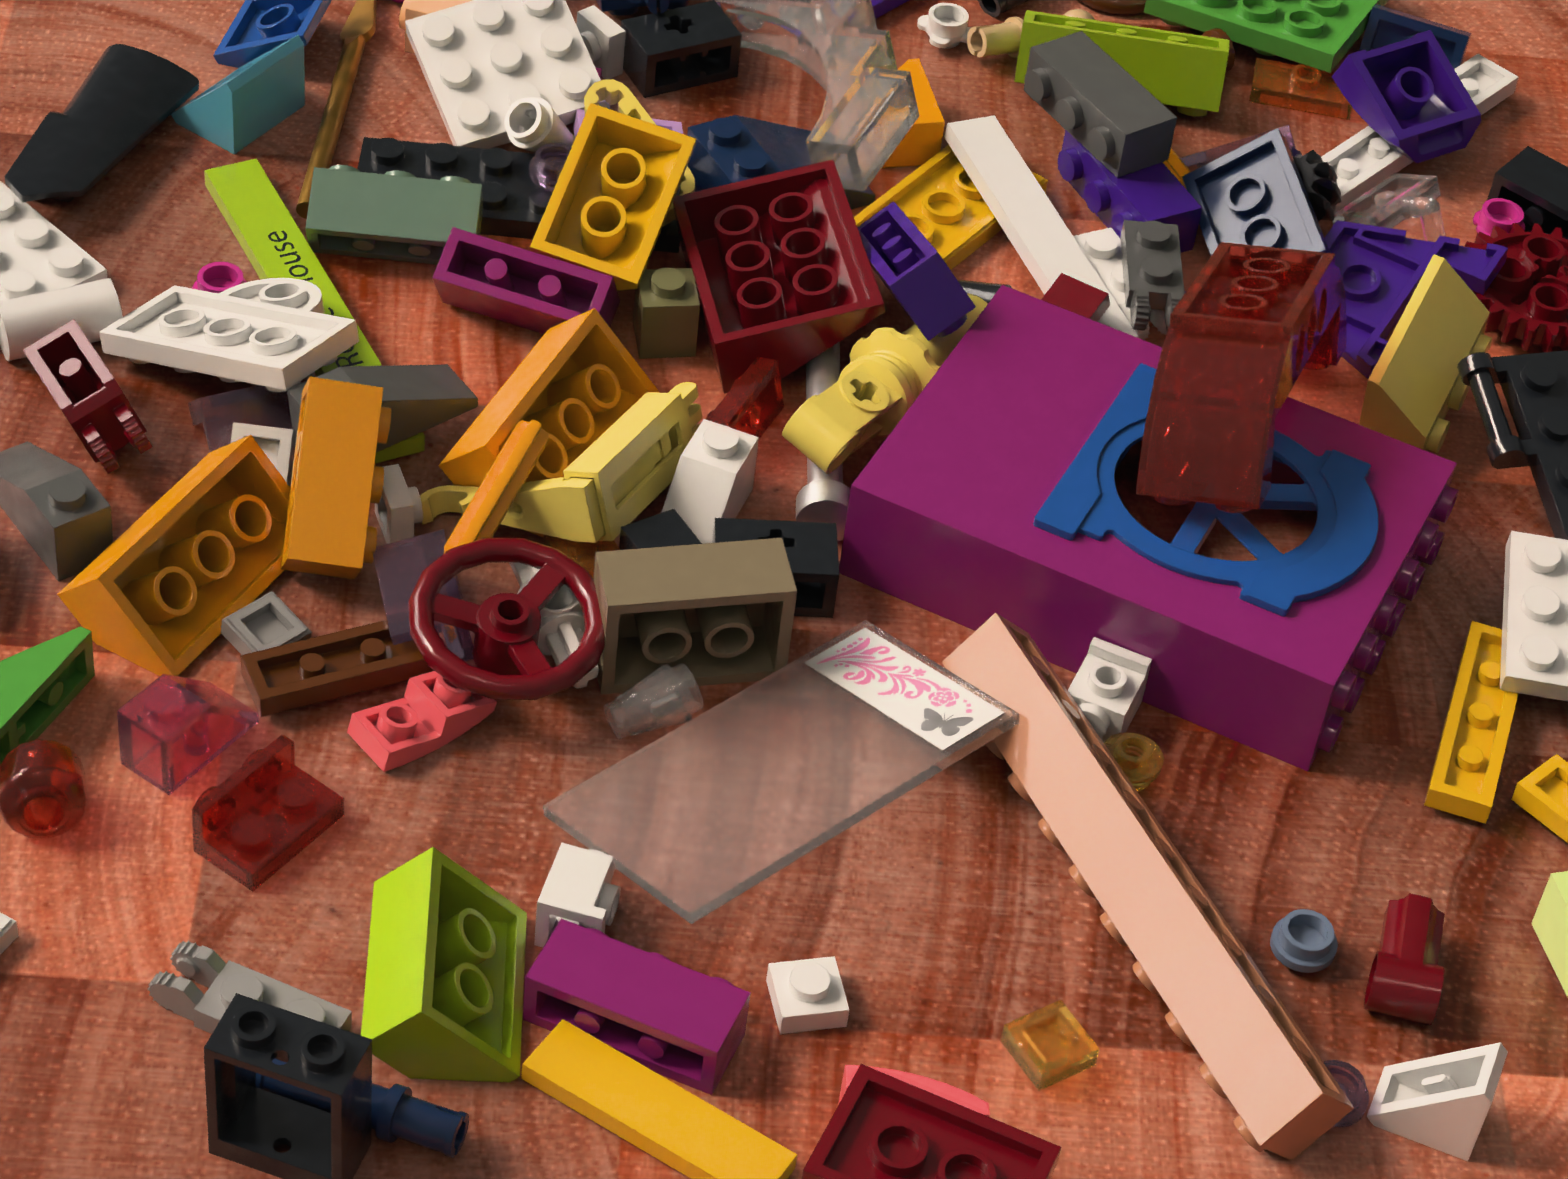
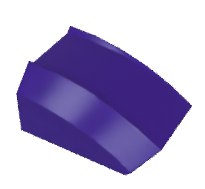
[1332,30,1481,163]

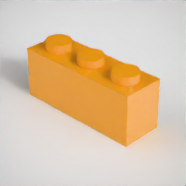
[281,376,391,579]

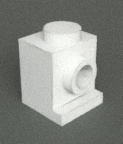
[1068,637,1152,750]
[534,843,621,947]

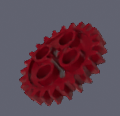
[1465,223,1568,352]

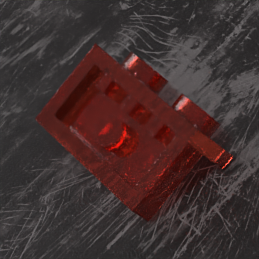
[192,735,344,892]

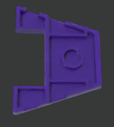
[1283,220,1508,379]

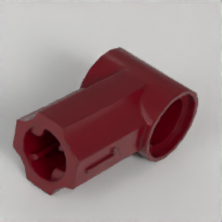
[1364,893,1445,1026]

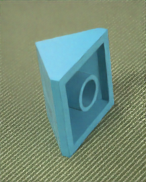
[171,35,305,154]

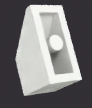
[661,419,759,544]

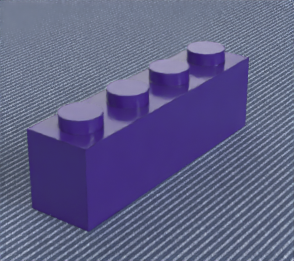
[857,201,976,341]

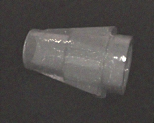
[604,663,703,740]

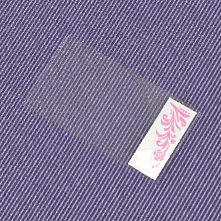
[542,620,1019,924]

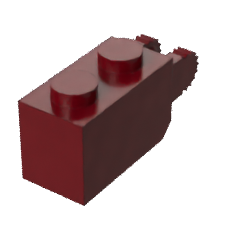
[23,319,152,474]

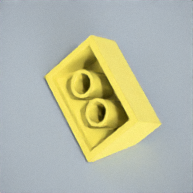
[1359,254,1492,453]

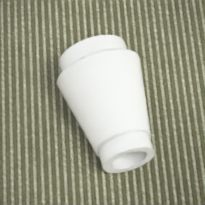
[504,97,575,157]

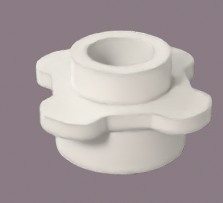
[917,3,970,48]

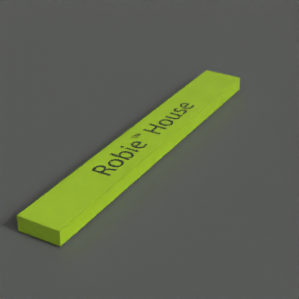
[204,158,425,464]

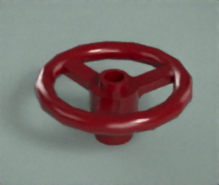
[408,538,605,700]

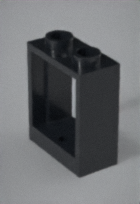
[204,993,372,1179]

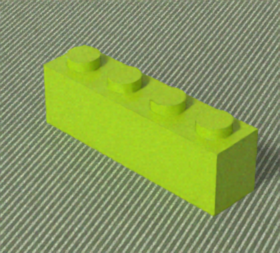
[1014,10,1230,116]

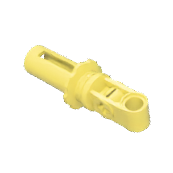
[782,294,988,474]

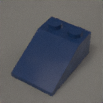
[687,115,875,210]

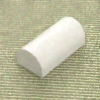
[0,278,123,361]

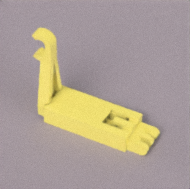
[420,382,703,543]

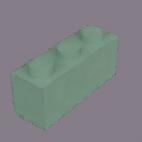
[305,165,483,265]

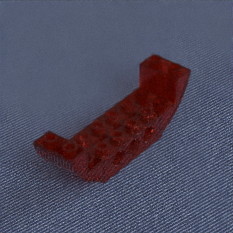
[1136,242,1347,513]

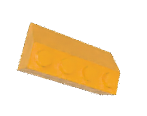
[438,308,660,540]
[57,435,290,681]

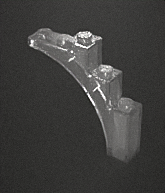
[716,0,919,191]

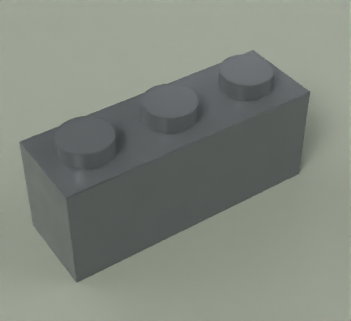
[1024,31,1177,178]

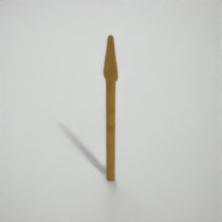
[296,0,377,219]

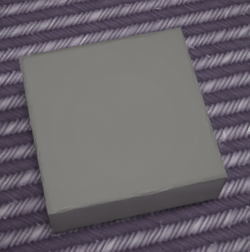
[221,591,312,655]

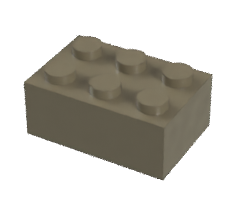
[593,538,797,694]

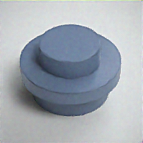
[1270,909,1338,973]

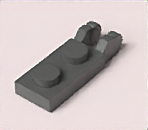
[1120,220,1185,334]

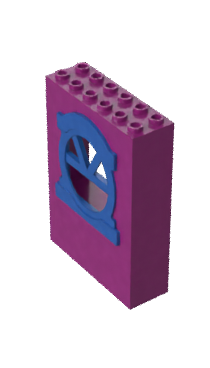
[839,285,1459,771]

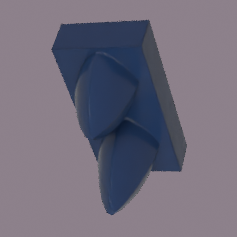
[1359,4,1472,69]

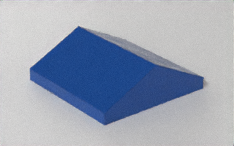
[213,0,332,68]

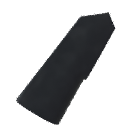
[5,44,199,202]

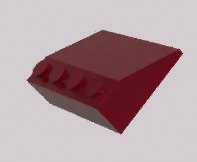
[672,159,885,394]

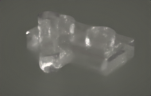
[1333,173,1446,242]

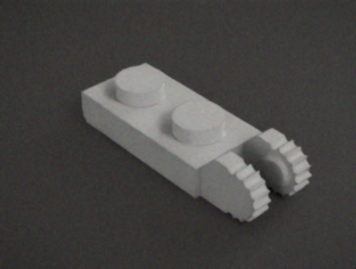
[147,940,352,1034]

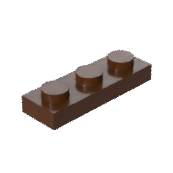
[240,614,435,717]

